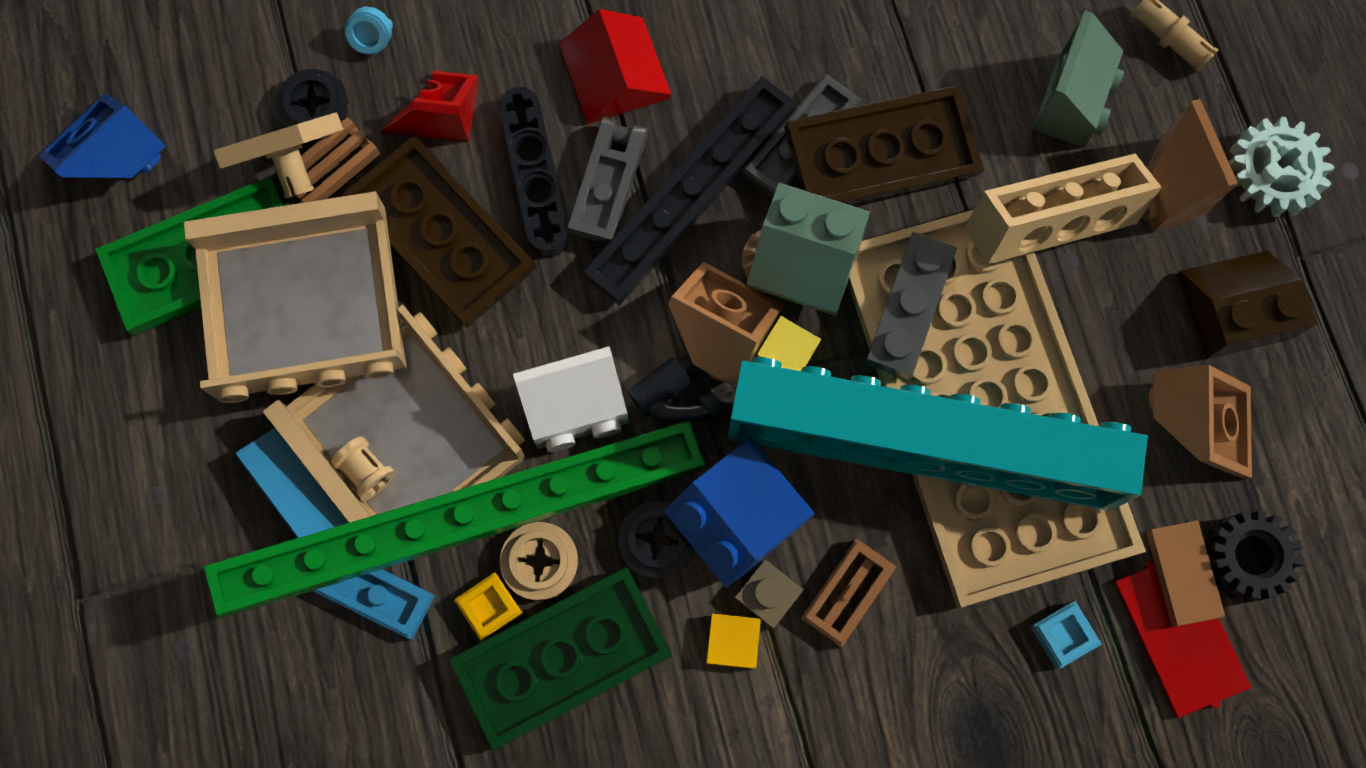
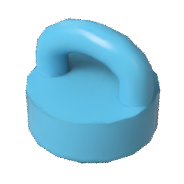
[344,6,393,55]

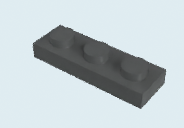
[865,232,957,380]

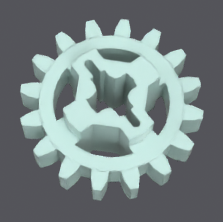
[1229,117,1334,217]

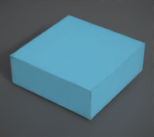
[1030,601,1102,669]

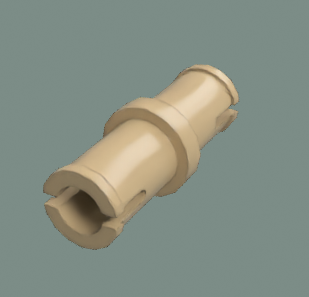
[1130,0,1218,73]

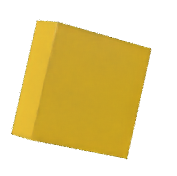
[454,572,523,642]
[706,613,761,669]

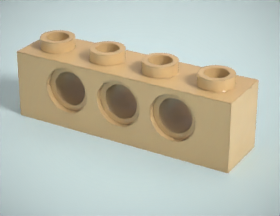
[964,153,1162,264]

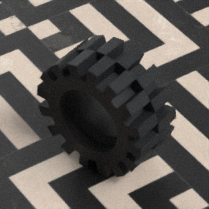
[1204,510,1304,602]

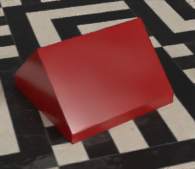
[559,9,671,125]

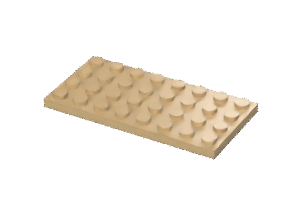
[847,210,1146,609]

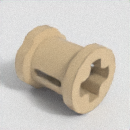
[330,436,396,501]

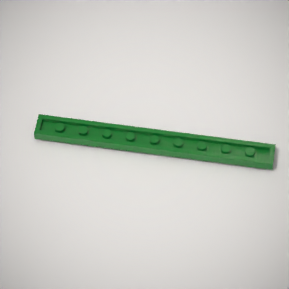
[204,421,705,619]

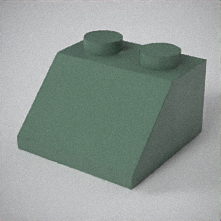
[1032,10,1124,148]
[747,183,870,316]

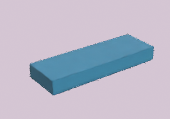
[236,428,349,538]
[313,569,435,640]

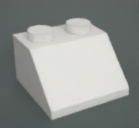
[513,347,629,452]

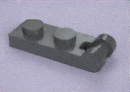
[567,117,648,245]

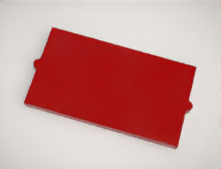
[1113,562,1252,718]

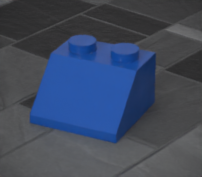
[664,438,815,588]

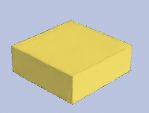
[757,316,821,371]

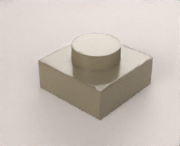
[734,559,804,630]

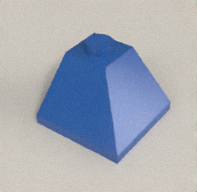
[38,93,166,178]

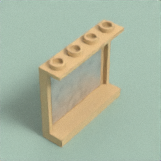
[184,191,407,403]
[262,305,526,523]

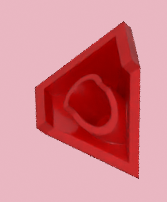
[380,71,478,142]

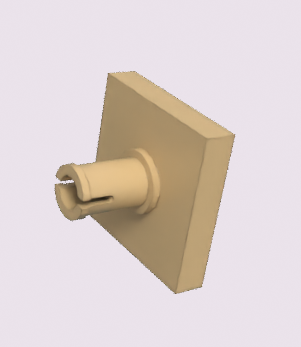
[213,112,343,198]

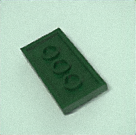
[449,567,673,751]

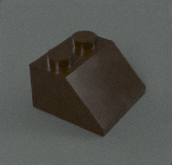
[1177,251,1318,360]

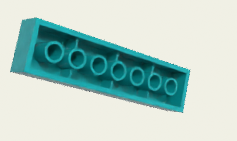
[727,357,1148,511]

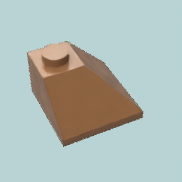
[1141,99,1238,233]
[668,262,784,387]
[1149,365,1252,479]

